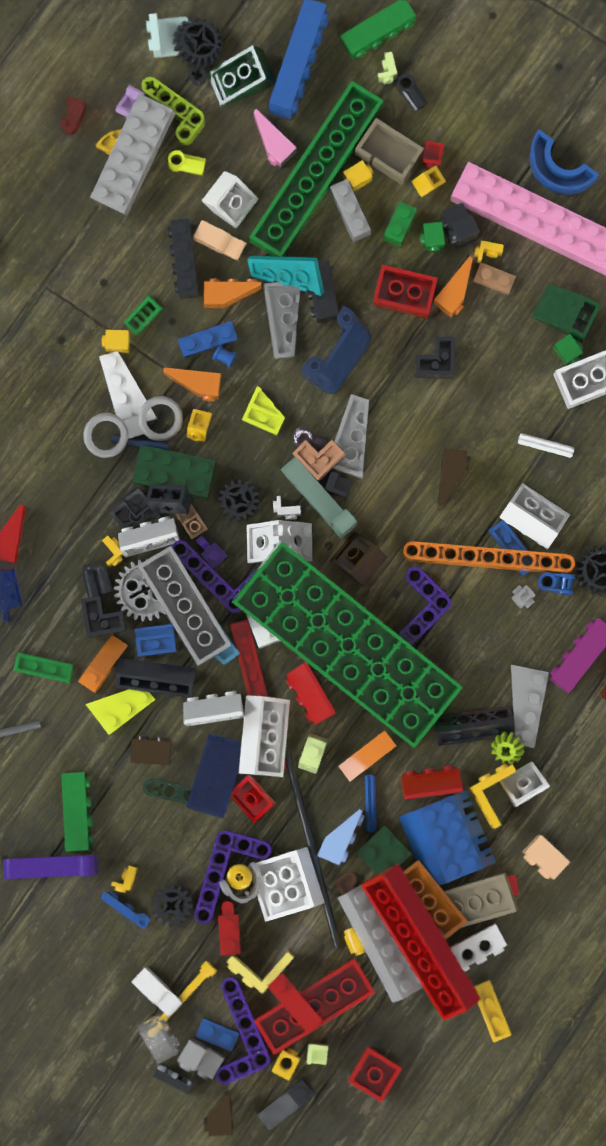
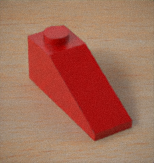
[0,505,26,564]
[268,973,323,1034]

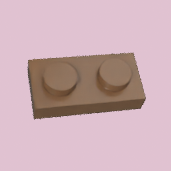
[473,263,516,295]

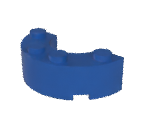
[529,129,599,195]

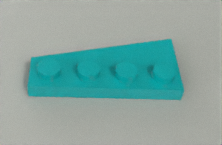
[247,256,324,296]

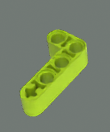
[142,77,205,146]

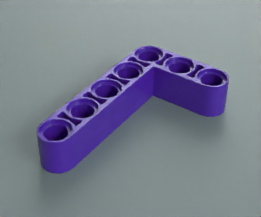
[172,540,258,613]
[398,567,451,646]
[195,831,271,924]
[3,855,99,879]
[216,977,270,1084]

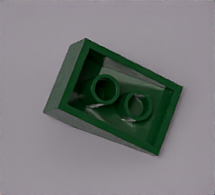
[207,45,276,106]

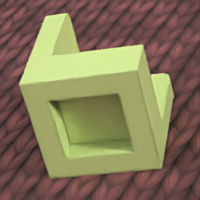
[307,1042,328,1065]

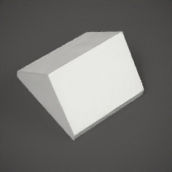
[499,761,550,807]

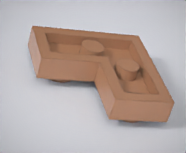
[292,440,346,481]

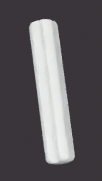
[518,433,574,457]

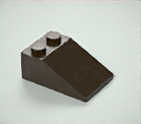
[437,448,471,511]

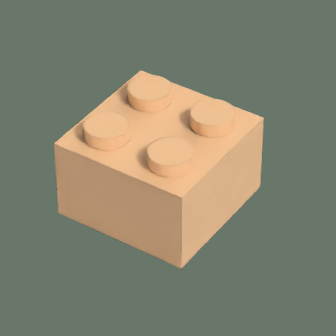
[522,835,570,879]

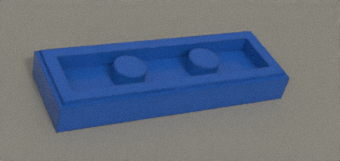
[489,520,532,576]

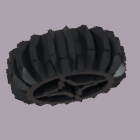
[172,17,223,68]
[575,544,606,597]

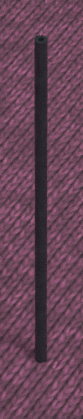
[285,740,342,948]

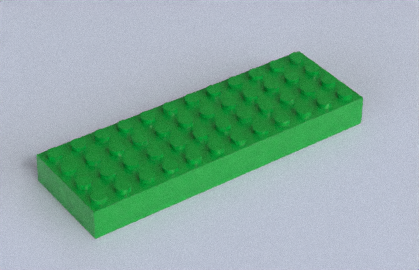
[232,541,463,748]

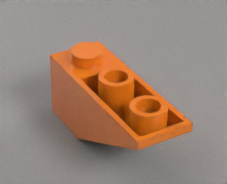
[204,279,262,308]

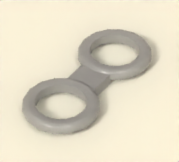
[83,396,183,458]

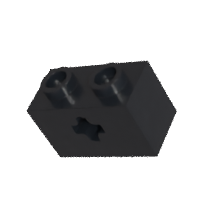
[146,484,192,515]

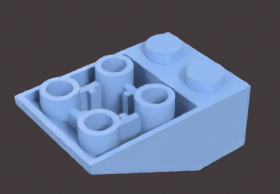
[318,810,364,865]

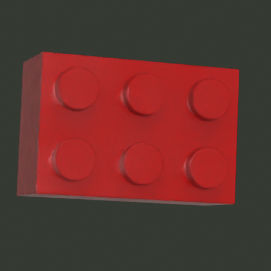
[373,265,438,319]

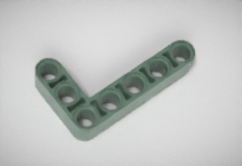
[280,457,357,539]

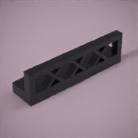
[435,706,515,746]

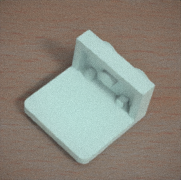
[146,14,191,58]

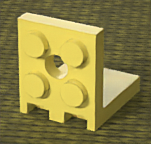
[227,950,294,993]

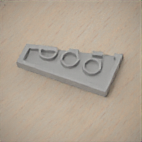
[332,394,369,479]

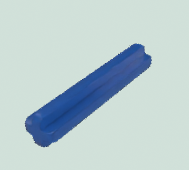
[365,775,377,832]

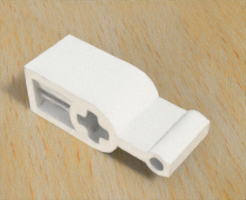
[132,967,183,1017]

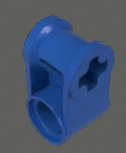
[537,573,575,595]

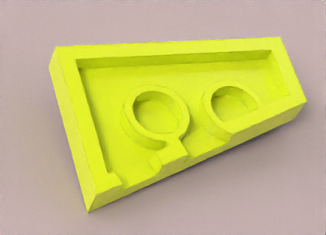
[86,689,155,735]

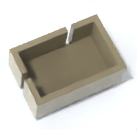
[355,118,424,185]

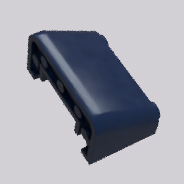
[302,306,371,394]

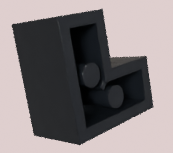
[440,202,480,249]
[415,337,455,379]
[81,596,127,639]

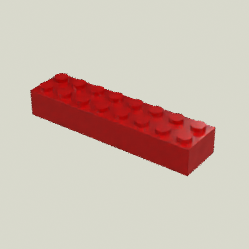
[361,864,482,1020]

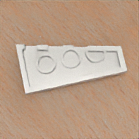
[99,351,157,422]

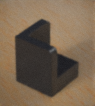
[325,472,353,499]

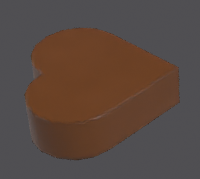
[333,872,357,895]

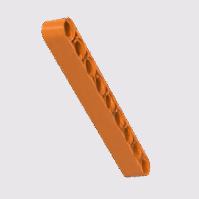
[403,541,575,574]

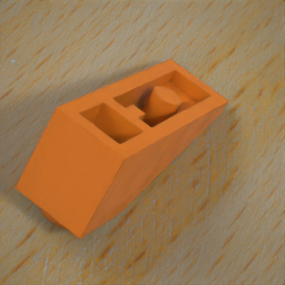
[433,256,473,317]
[163,368,221,402]
[78,635,128,693]

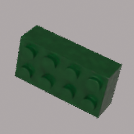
[132,445,216,501]

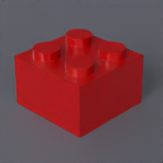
[348,1046,402,1103]

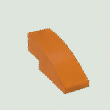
[338,731,396,781]

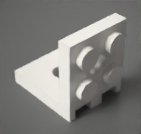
[247,520,312,563]

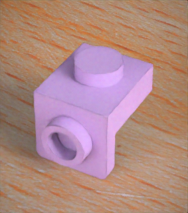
[116,85,145,117]

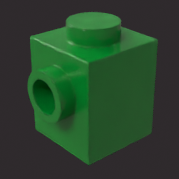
[420,222,445,252]
[553,334,583,366]

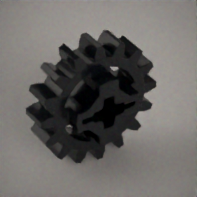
[218,480,260,522]
[150,884,193,927]

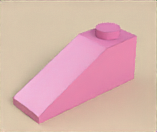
[254,109,297,168]

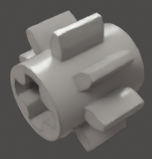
[512,585,535,608]

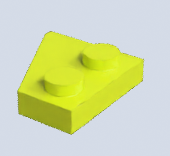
[242,386,285,435]

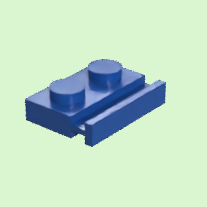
[135,624,177,657]

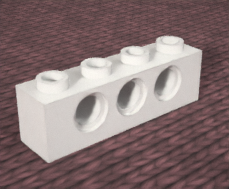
[450,924,507,972]

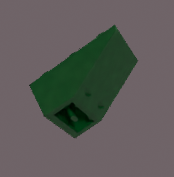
[531,284,601,342]

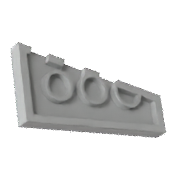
[263,282,300,359]
[511,665,549,748]

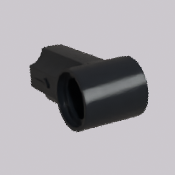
[397,74,428,113]

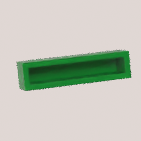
[340,0,416,60]
[61,772,94,852]

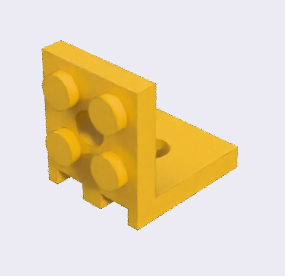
[469,763,516,829]

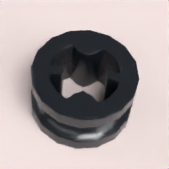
[189,67,206,85]

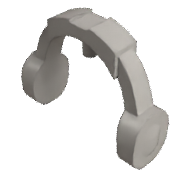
[219,862,262,903]

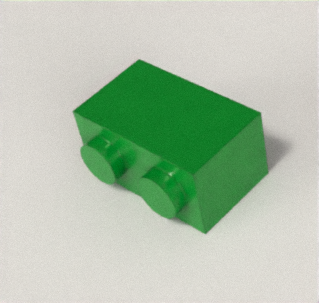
[383,201,417,248]

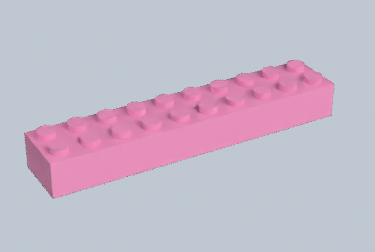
[450,162,606,276]

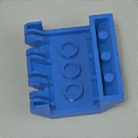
[399,790,496,885]

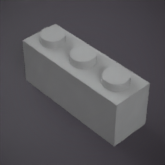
[330,179,371,243]

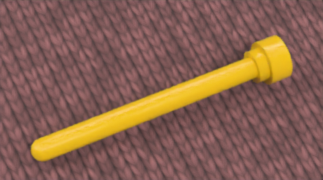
[148,960,217,1037]

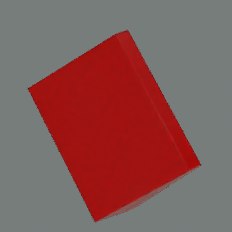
[228,774,276,823]

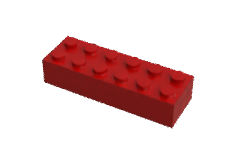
[254,958,375,1055]

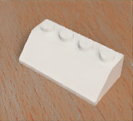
[239,696,290,777]

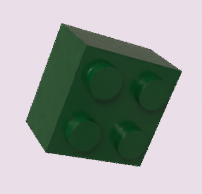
[356,826,411,874]

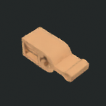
[193,220,246,261]

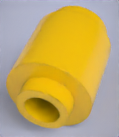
[344,928,366,956]

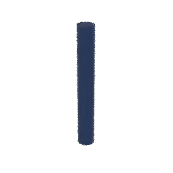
[112,435,169,450]

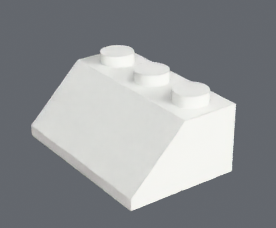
[500,483,570,549]

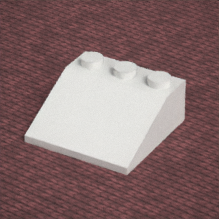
[118,517,180,558]
[183,691,244,726]
[248,847,325,922]

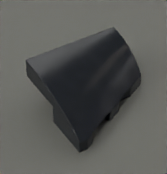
[108,486,162,527]
[153,1063,194,1095]

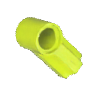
[168,150,206,176]

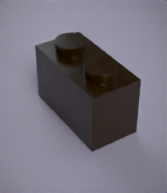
[130,736,172,765]

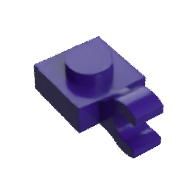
[196,536,228,569]

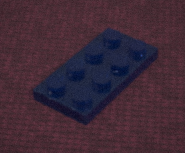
[186,734,242,819]

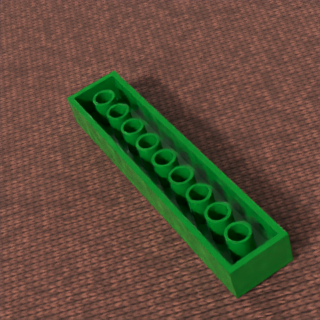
[249,81,384,257]

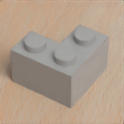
[177,1037,225,1080]

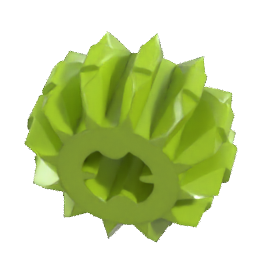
[492,732,524,765]

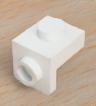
[273,496,301,520]

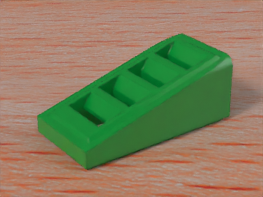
[123,295,164,336]

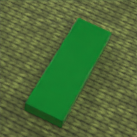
[13,652,74,683]

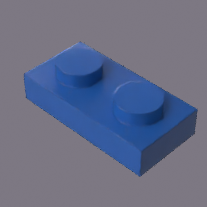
[196,1018,239,1052]

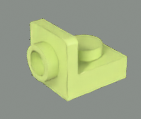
[378,52,397,84]

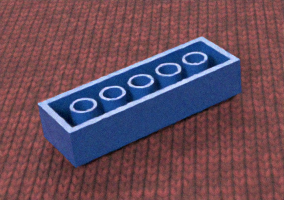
[269,0,329,121]

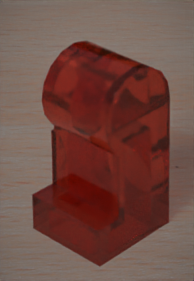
[60,96,87,136]

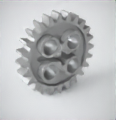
[114,559,166,622]

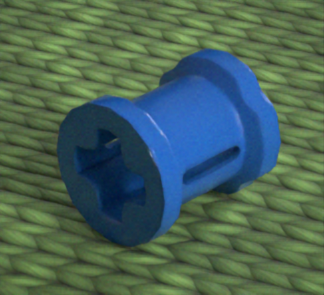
[212,344,237,368]

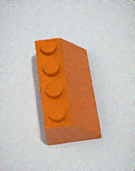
[404,860,468,940]

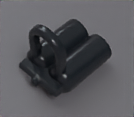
[82,561,114,598]

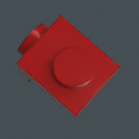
[421,140,444,169]

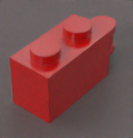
[218,901,241,956]

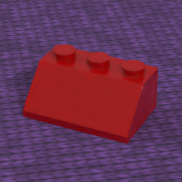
[285,662,336,726]
[401,765,463,800]

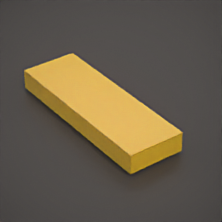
[474,980,511,1042]

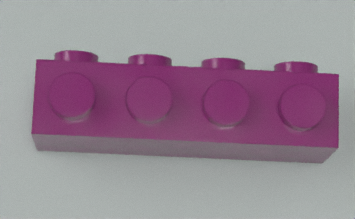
[549,618,606,694]

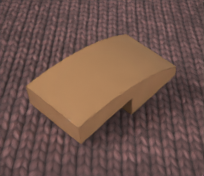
[175,504,207,539]

